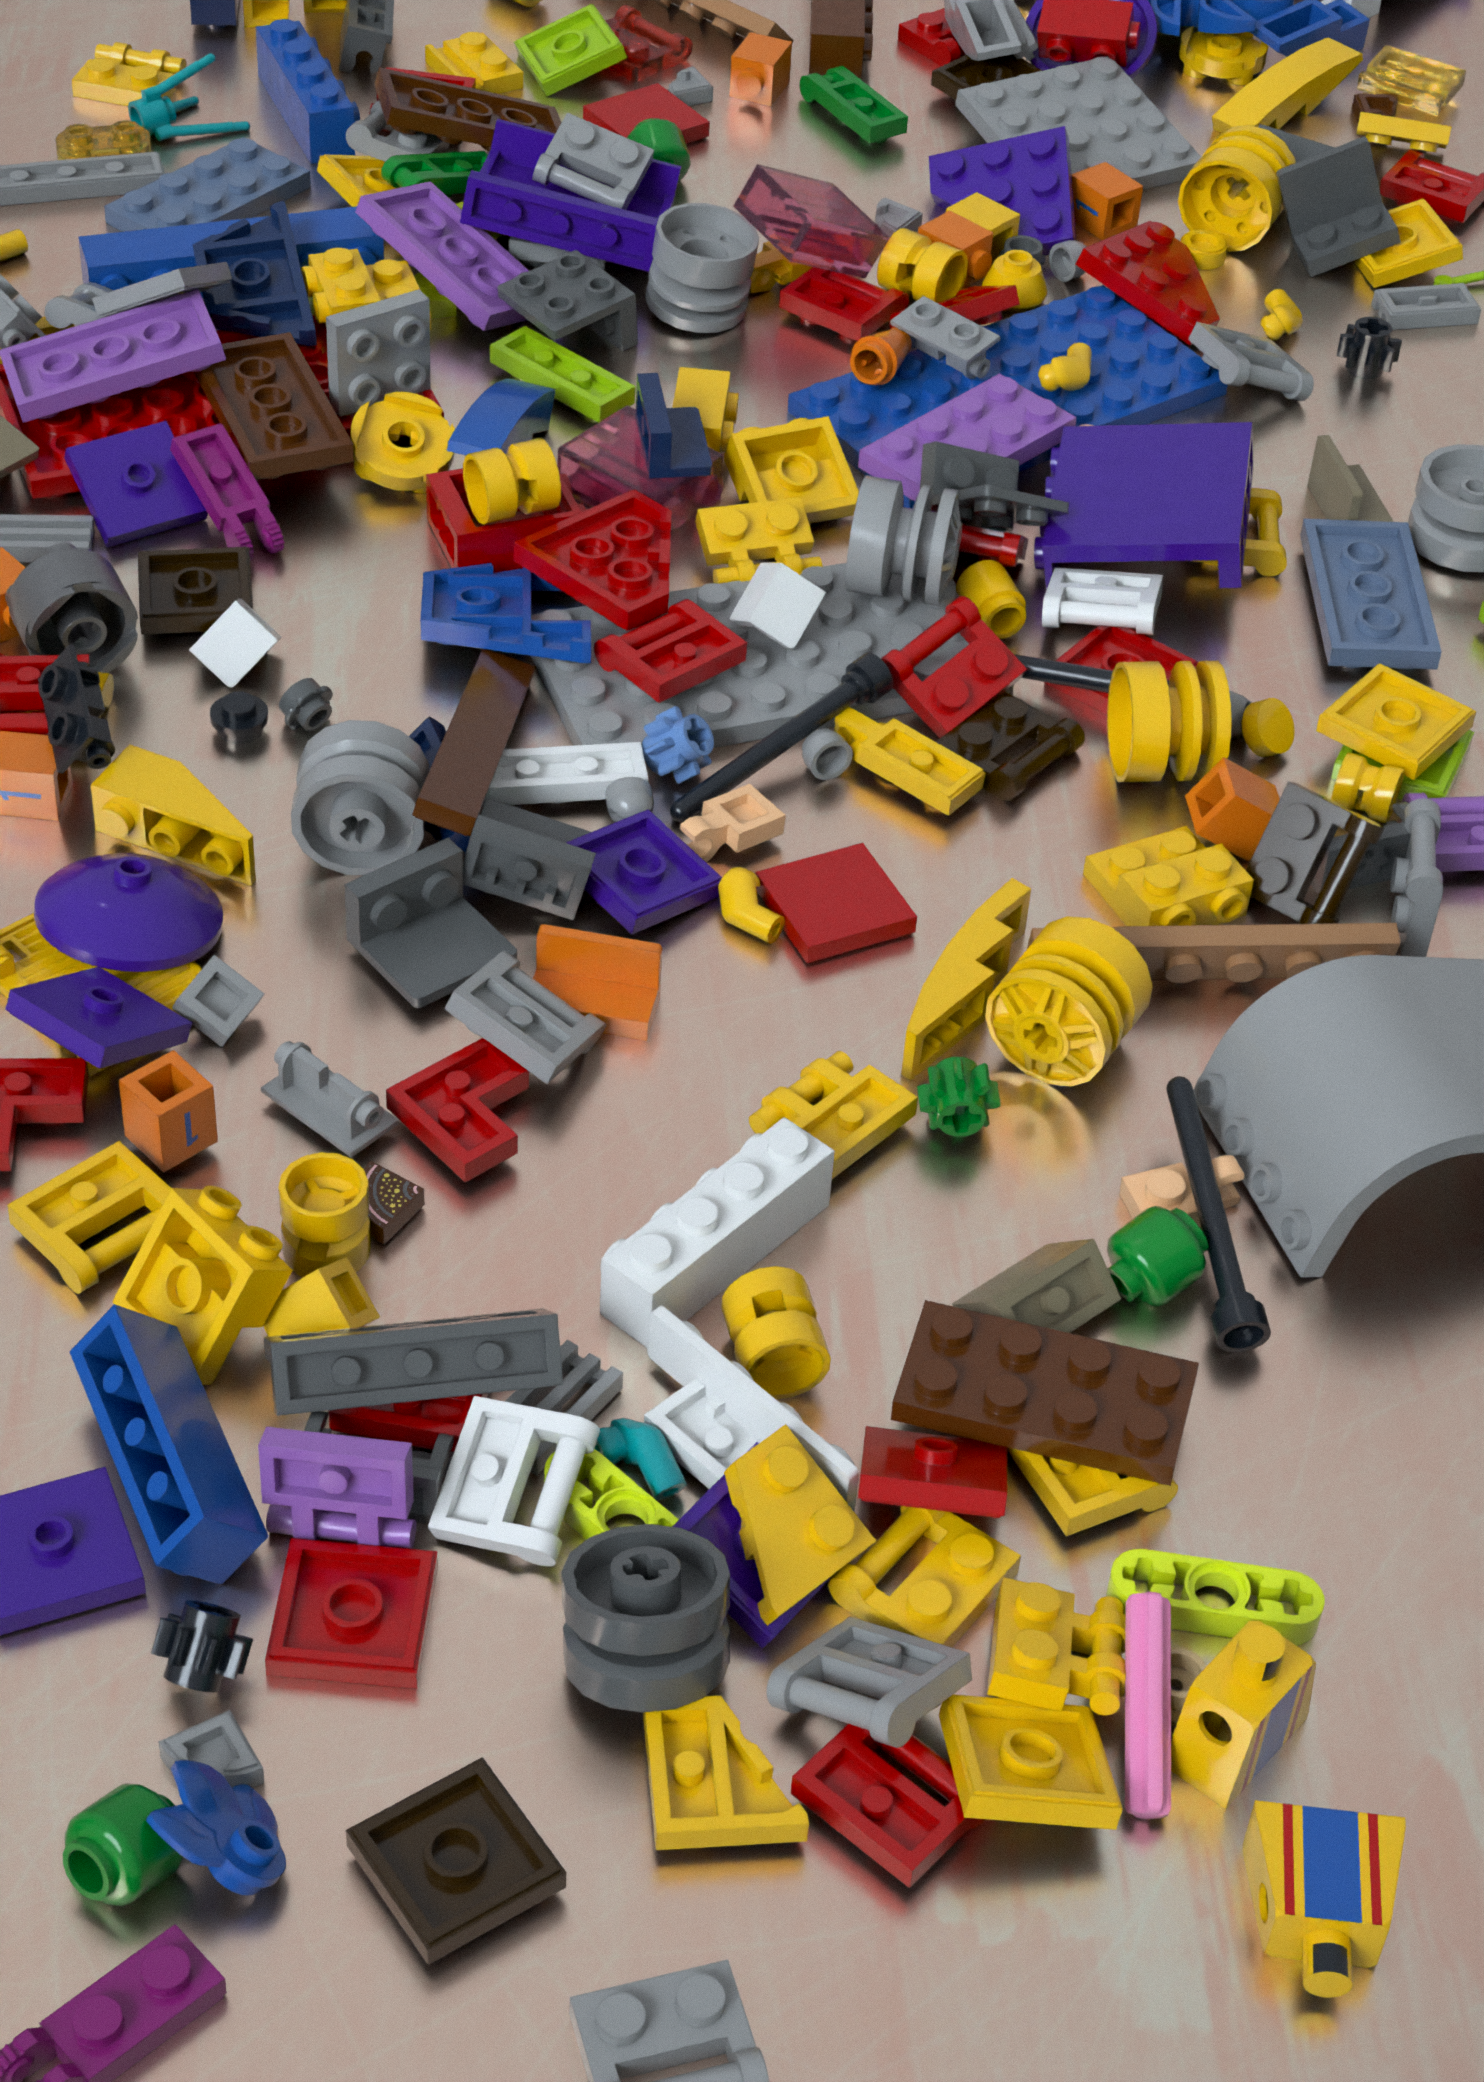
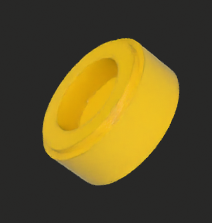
[1181,229,1228,270]
[1242,698,1295,757]

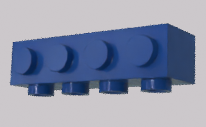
[256,19,360,164]
[69,1304,269,1585]

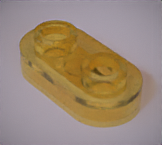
[55,120,151,160]

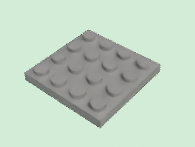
[955,56,1201,190]

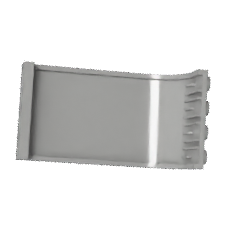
[1193,955,1484,1277]

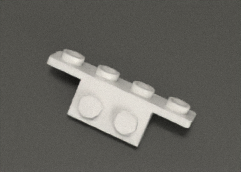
[644,1305,859,1511]

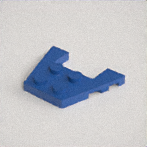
[420,563,591,663]

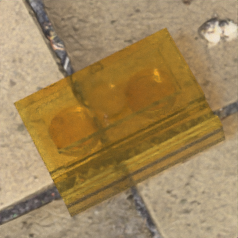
[1357,45,1466,115]

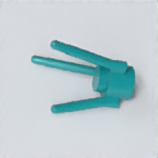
[128,53,250,141]

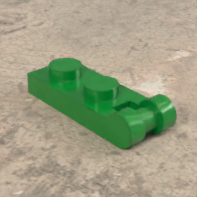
[799,66,908,143]
[381,151,488,198]

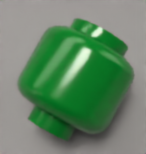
[627,118,691,182]
[1107,1206,1208,1307]
[62,1783,183,1906]

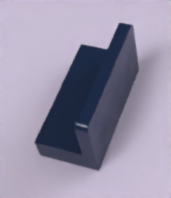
[635,373,712,479]

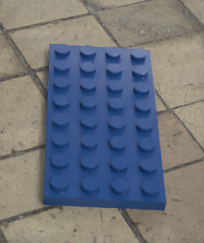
[788,285,1228,509]

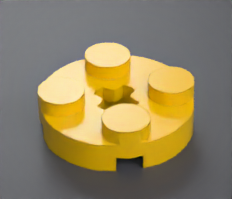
[1179,26,1268,86]
[350,392,455,494]

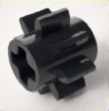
[1336,317,1402,379]
[151,1600,253,1693]

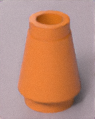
[850,328,912,385]

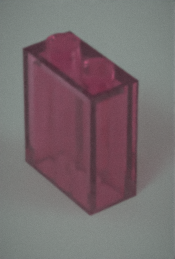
[733,164,890,278]
[557,405,724,531]

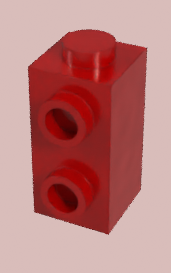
[1037,0,1141,67]

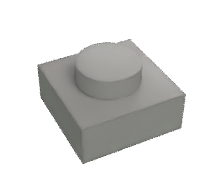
[172,955,265,1047]

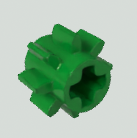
[917,1057,1001,1137]

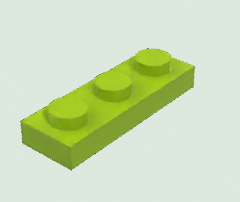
[490,326,636,423]

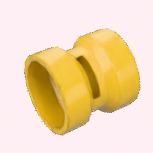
[1331,752,1405,823]

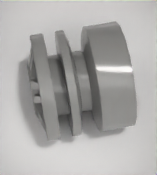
[645,203,759,333]
[845,475,962,607]

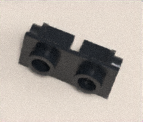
[38,644,115,774]

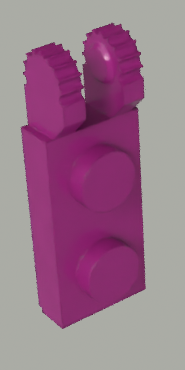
[170,423,285,561]
[0,1924,227,2082]

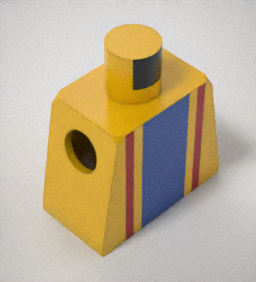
[1171,1620,1316,1810]
[1243,1800,1406,1998]

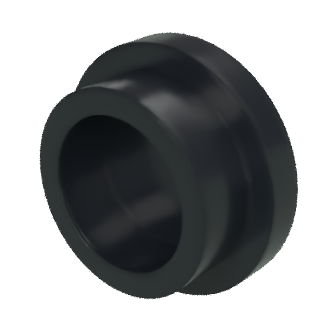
[210,692,268,744]

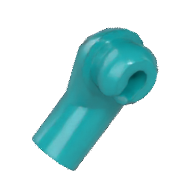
[594,1418,687,1500]

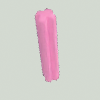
[1125,1592,1171,1819]

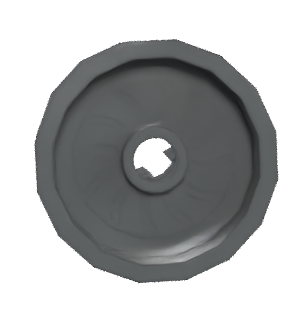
[561,1524,730,1713]

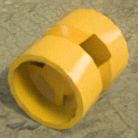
[877,228,968,303]
[463,438,561,525]
[278,1152,371,1277]
[721,1266,831,1400]

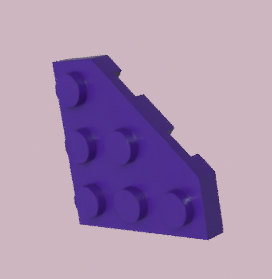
[929,126,1076,256]

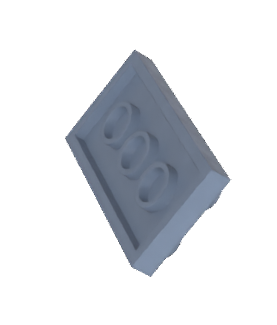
[104,137,311,232]
[1300,519,1442,671]

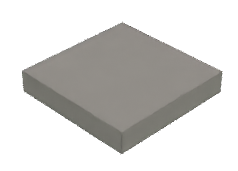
[92,262,232,317]

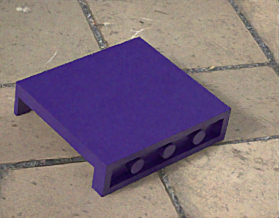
[460,119,681,272]
[1034,422,1254,590]

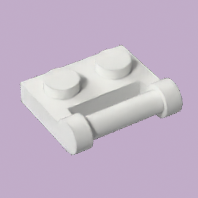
[1042,567,1163,635]
[428,1396,600,1567]

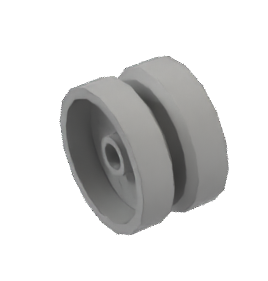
[1408,444,1484,572]
[291,720,429,875]

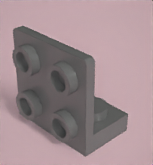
[1276,137,1401,277]
[497,250,638,352]
[920,441,1069,532]
[463,799,596,920]
[344,837,517,1008]

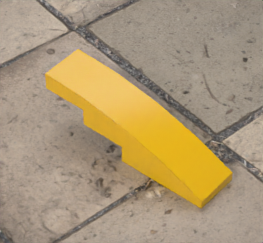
[1212,37,1363,133]
[901,878,1031,1080]

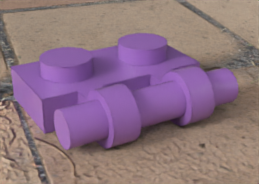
[258,1427,416,1549]

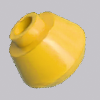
[982,250,1047,313]

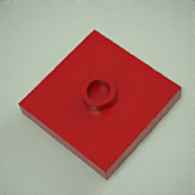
[858,1426,1008,1518]

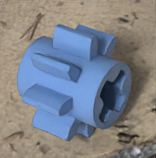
[642,706,714,784]

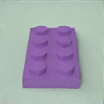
[355,181,529,331]
[0,289,226,423]
[858,374,1077,512]

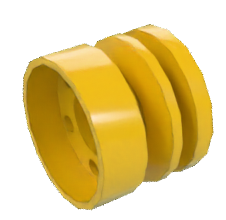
[1178,125,1296,252]
[1107,661,1232,782]
[985,916,1153,1087]

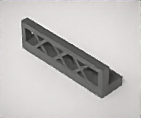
[264,1308,563,1416]

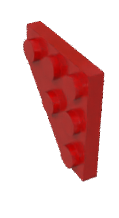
[1075,220,1220,346]
[513,489,672,631]

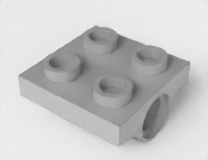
[326,289,431,417]

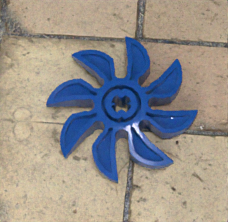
[1148,0,1294,36]

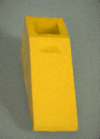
[91,744,256,886]

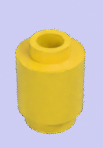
[956,560,1026,639]

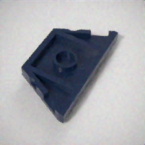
[193,201,317,346]

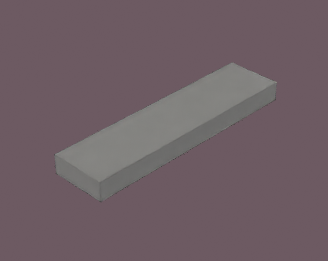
[0,151,165,206]

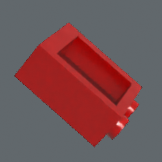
[426,468,586,572]

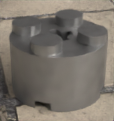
[5,542,139,673]

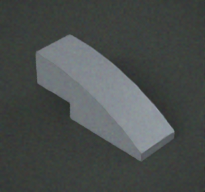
[944,0,1021,61]

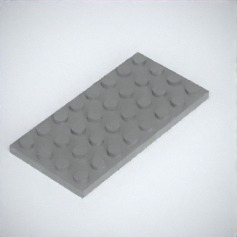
[531,563,1014,748]

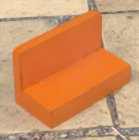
[533,924,663,1041]

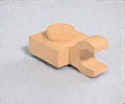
[680,784,786,862]
[1119,1155,1245,1228]

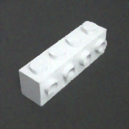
[600,1117,835,1348]

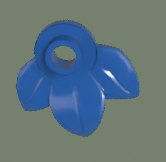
[146,1760,286,1896]

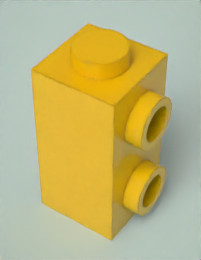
[672,367,739,473]

